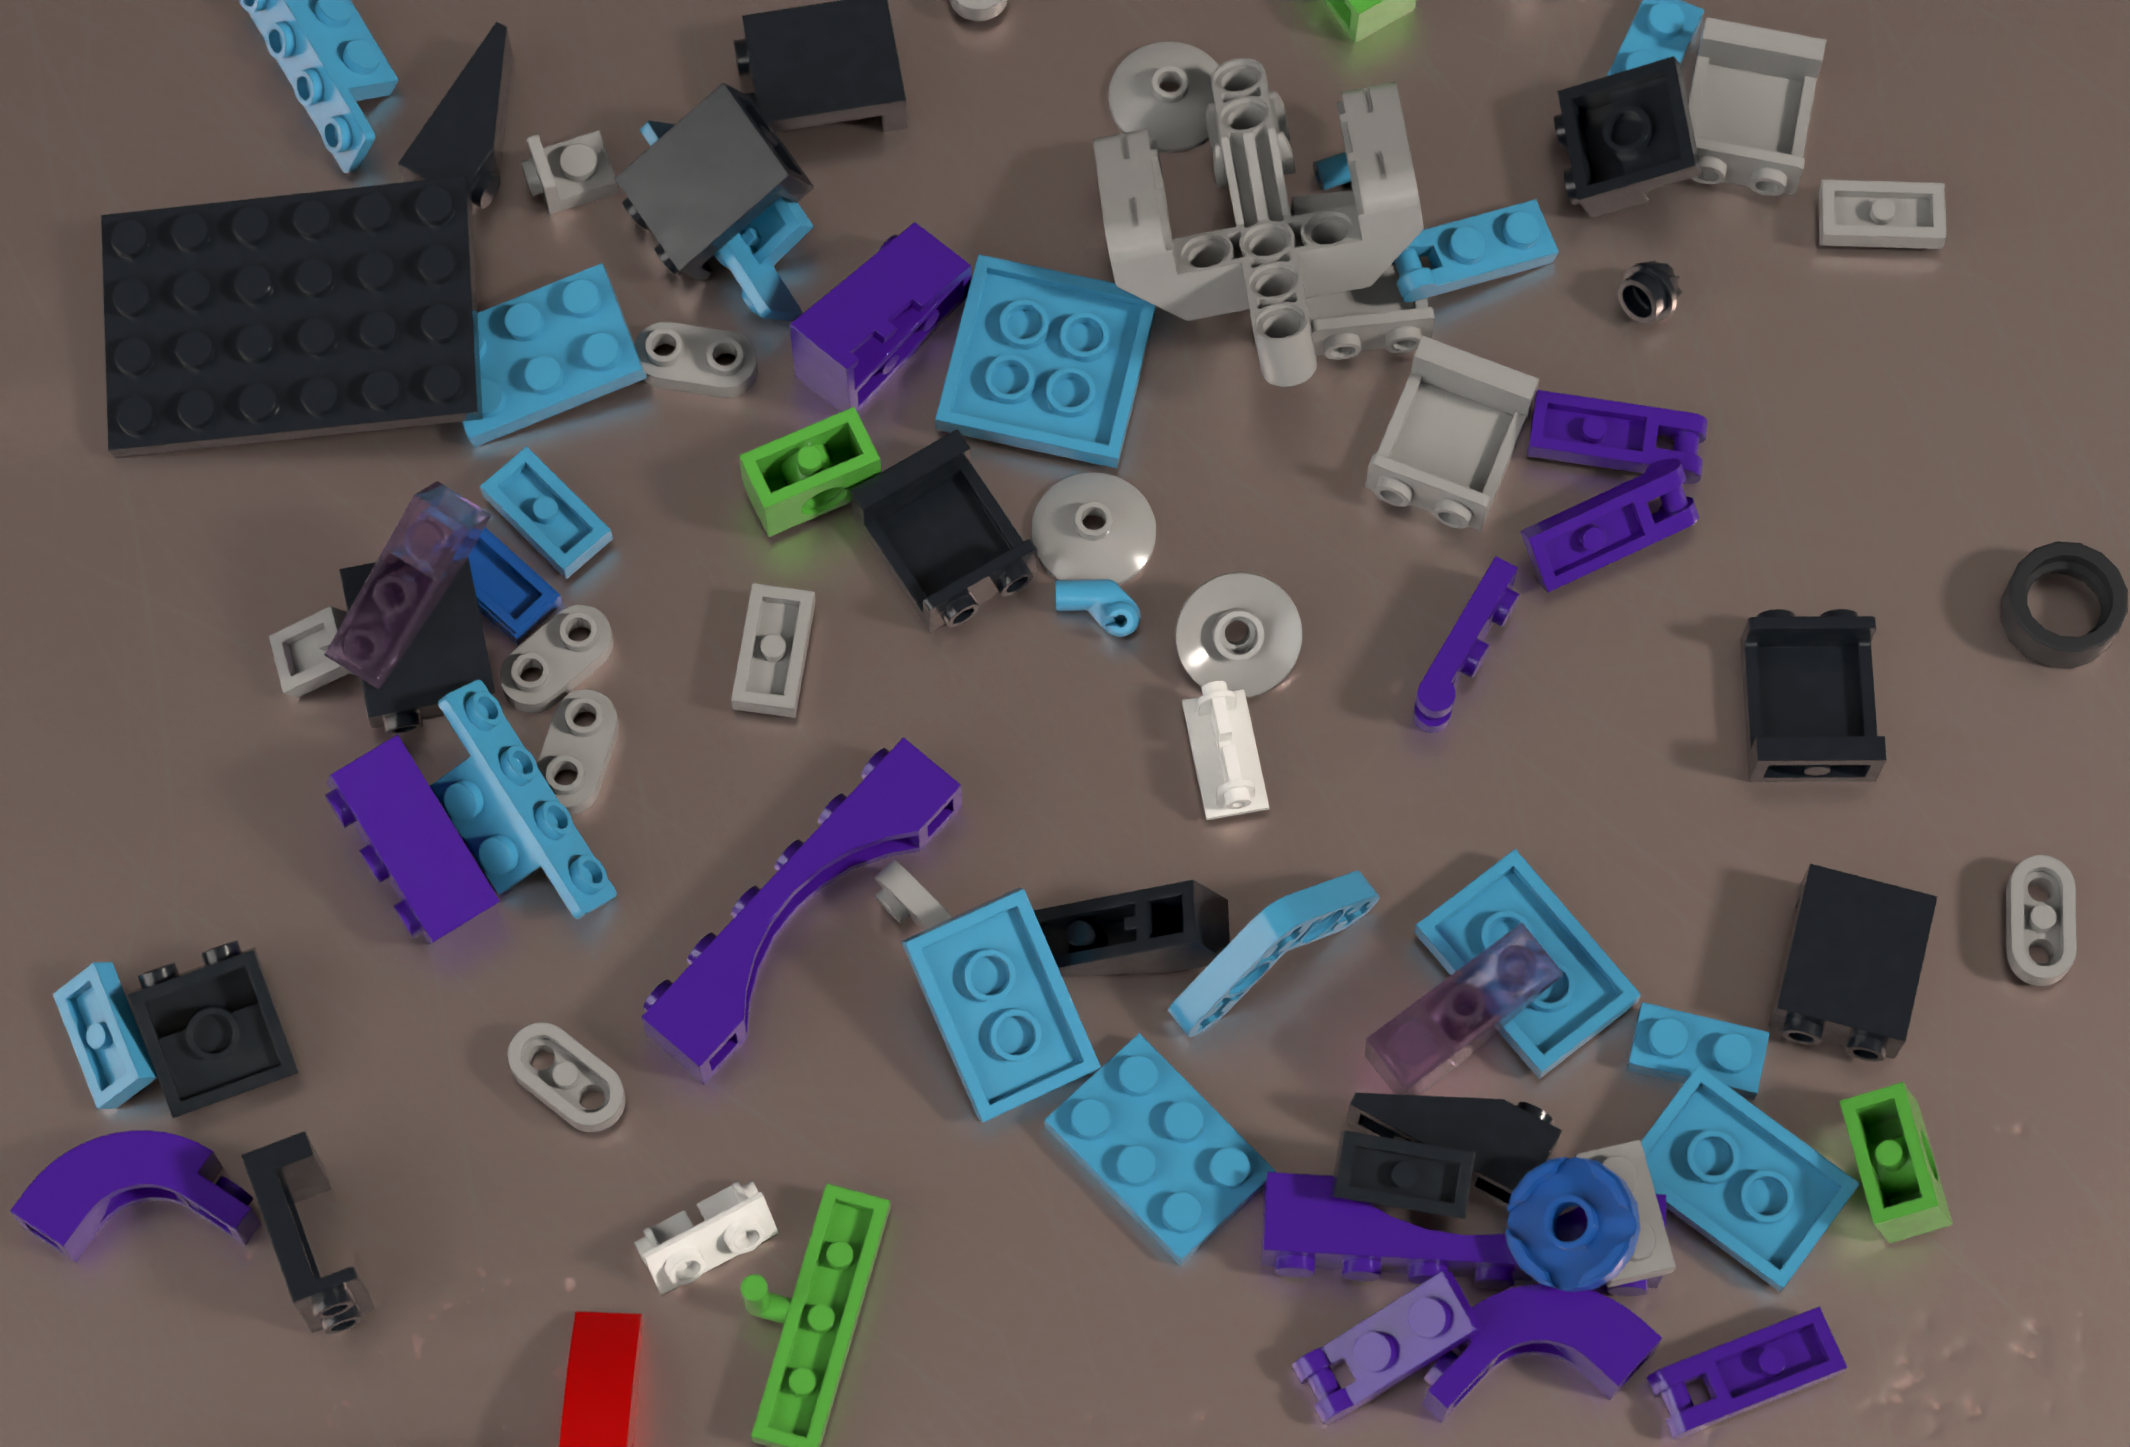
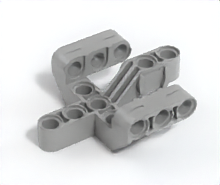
[1093,58,1424,387]

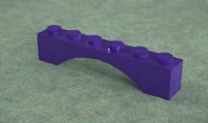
[641,737,962,1085]
[1261,1172,1666,1296]

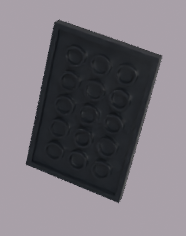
[101,176,483,458]

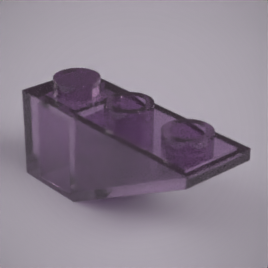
[324,481,491,689]
[1365,923,1563,1095]

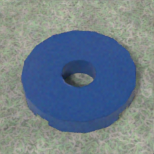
[1505,1157,1641,1293]

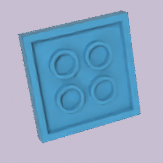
[935,254,1157,469]

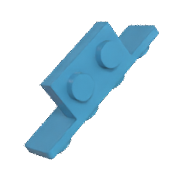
[240,0,399,174]
[640,120,814,321]
[430,680,617,919]

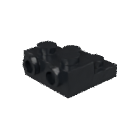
[1554,56,1702,218]
[128,940,299,1118]

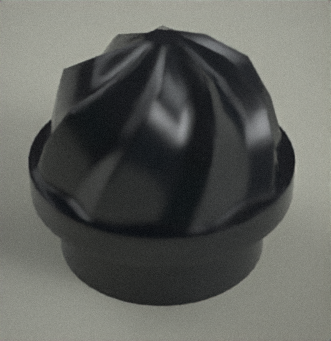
[1618,261,1682,323]

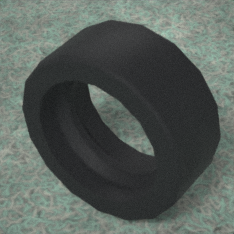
[2001,541,2128,669]

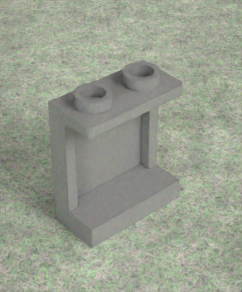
[1688,17,1826,196]
[1290,190,1435,360]
[1365,335,1539,531]

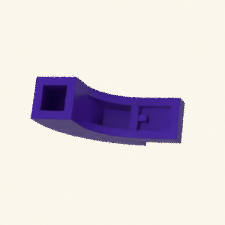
[10,1130,261,1262]
[1422,1284,1662,1422]

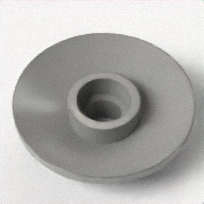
[1109,41,1219,153]
[1031,472,1156,586]
[1175,572,1302,698]

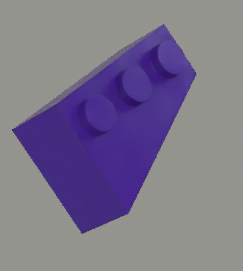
[789,222,972,413]
[325,735,500,944]

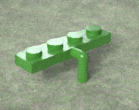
[741,1183,891,1447]

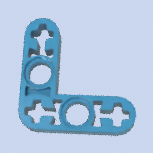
[1168,871,1380,1037]

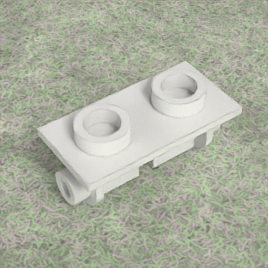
[1182,681,1269,820]
[634,1181,779,1296]

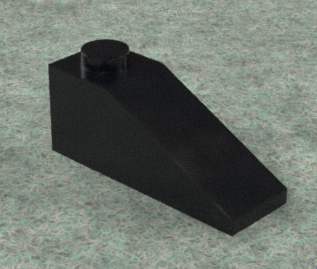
[398,21,513,216]
[1033,880,1230,977]
[1346,1093,1562,1208]

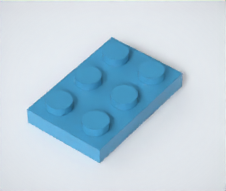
[462,263,647,448]
[1414,849,1641,1079]
[901,887,1101,1122]
[1044,1033,1276,1266]
[1641,1064,1860,1292]

